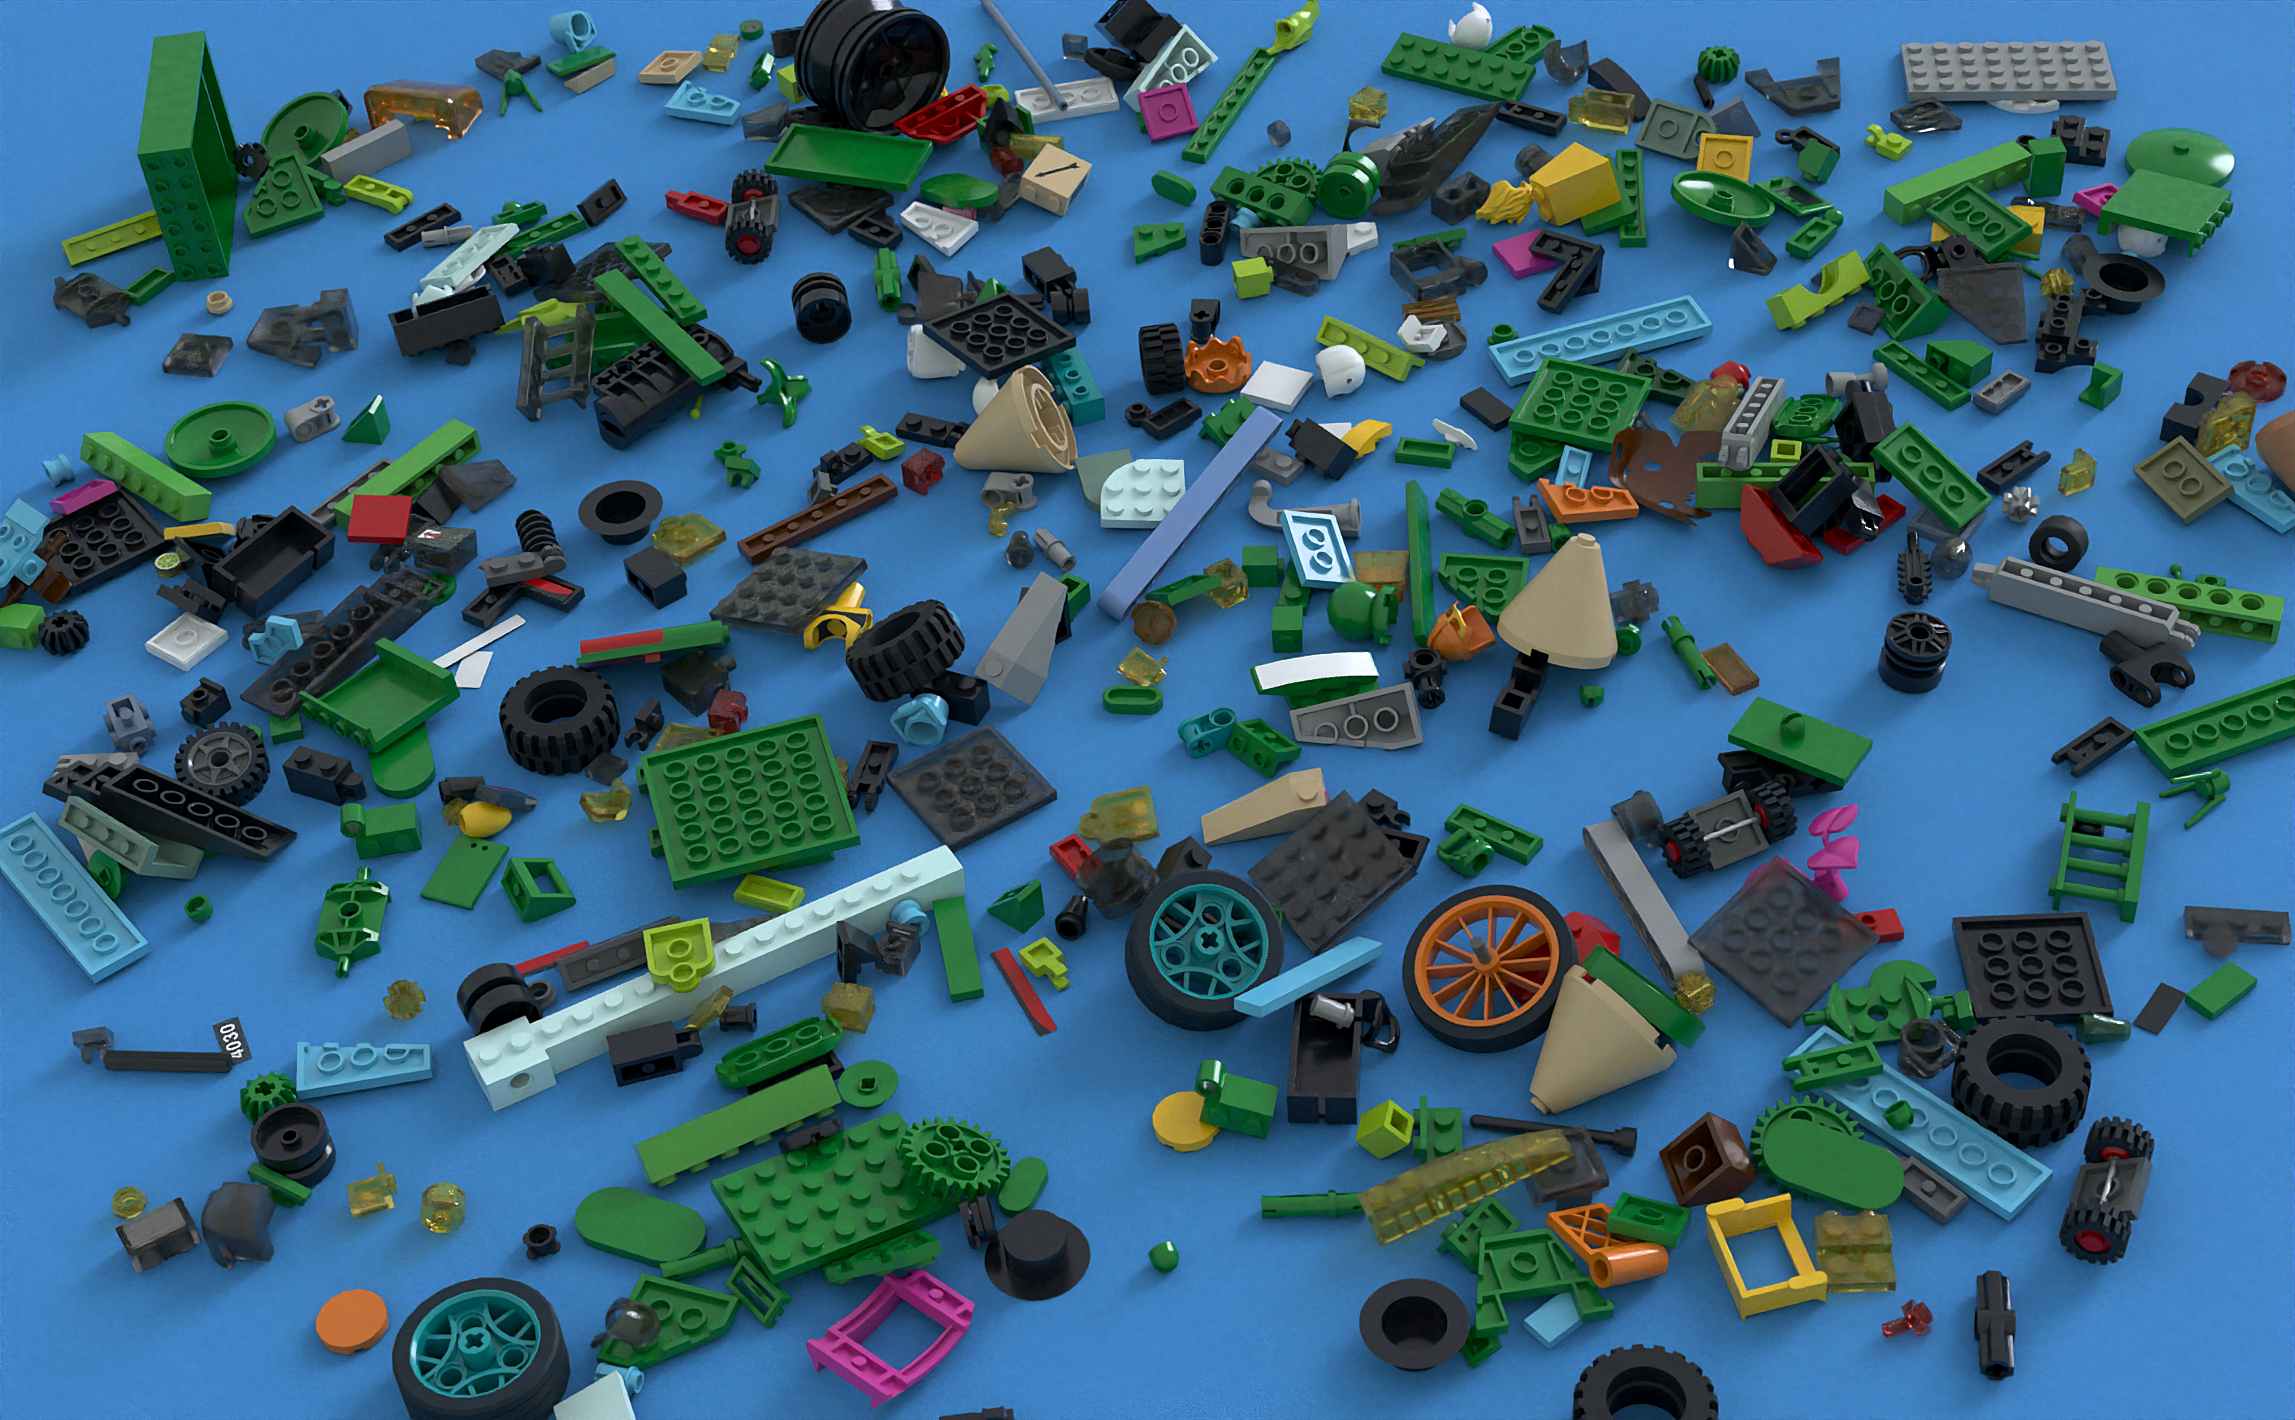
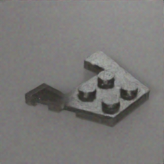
[1744,57,1841,117]
[246,298,349,369]

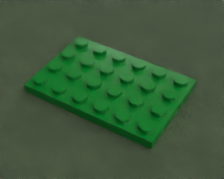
[711,1111,962,1284]

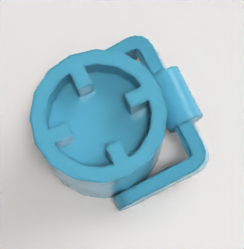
[549,10,597,54]
[890,693,949,747]

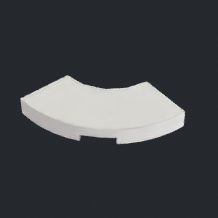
[1986,100,2059,114]

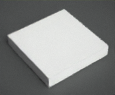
[1240,361,1314,413]
[145,611,229,672]

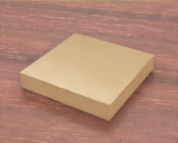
[637,51,704,84]

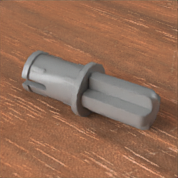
[422,225,474,248]
[1033,528,1077,572]

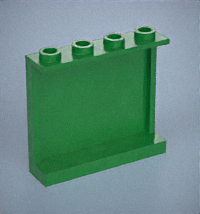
[2097,168,2234,258]
[298,637,461,754]

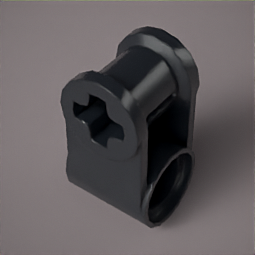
[1189,299,1220,344]

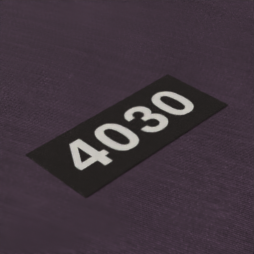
[212,1016,253,1066]

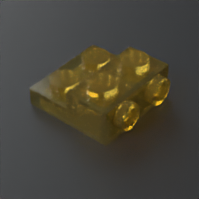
[2196,390,2258,459]
[1813,1209,1897,1293]

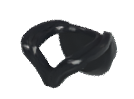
[1894,245,1941,284]
[1359,990,1400,1053]

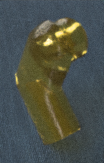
[988,502,1016,536]

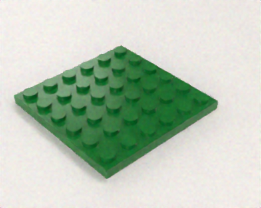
[640,713,861,891]

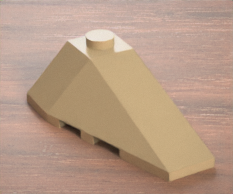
[1201,767,1329,847]

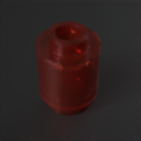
[989,146,1024,180]

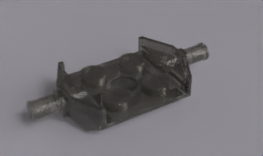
[53,272,132,329]

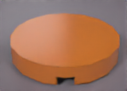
[316,1289,389,1355]

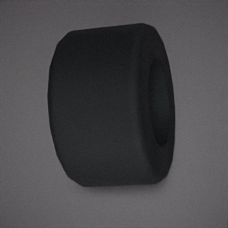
[2028,515,2089,573]

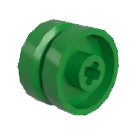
[1316,151,1381,219]

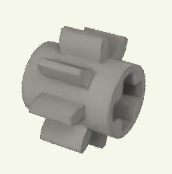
[2002,486,2039,523]

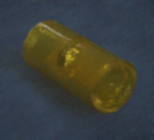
[1010,134,1064,160]

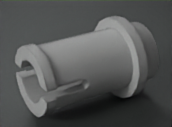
[1310,994,1355,1029]

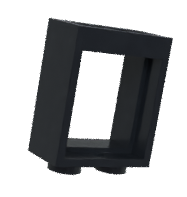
[1767,443,1860,537]

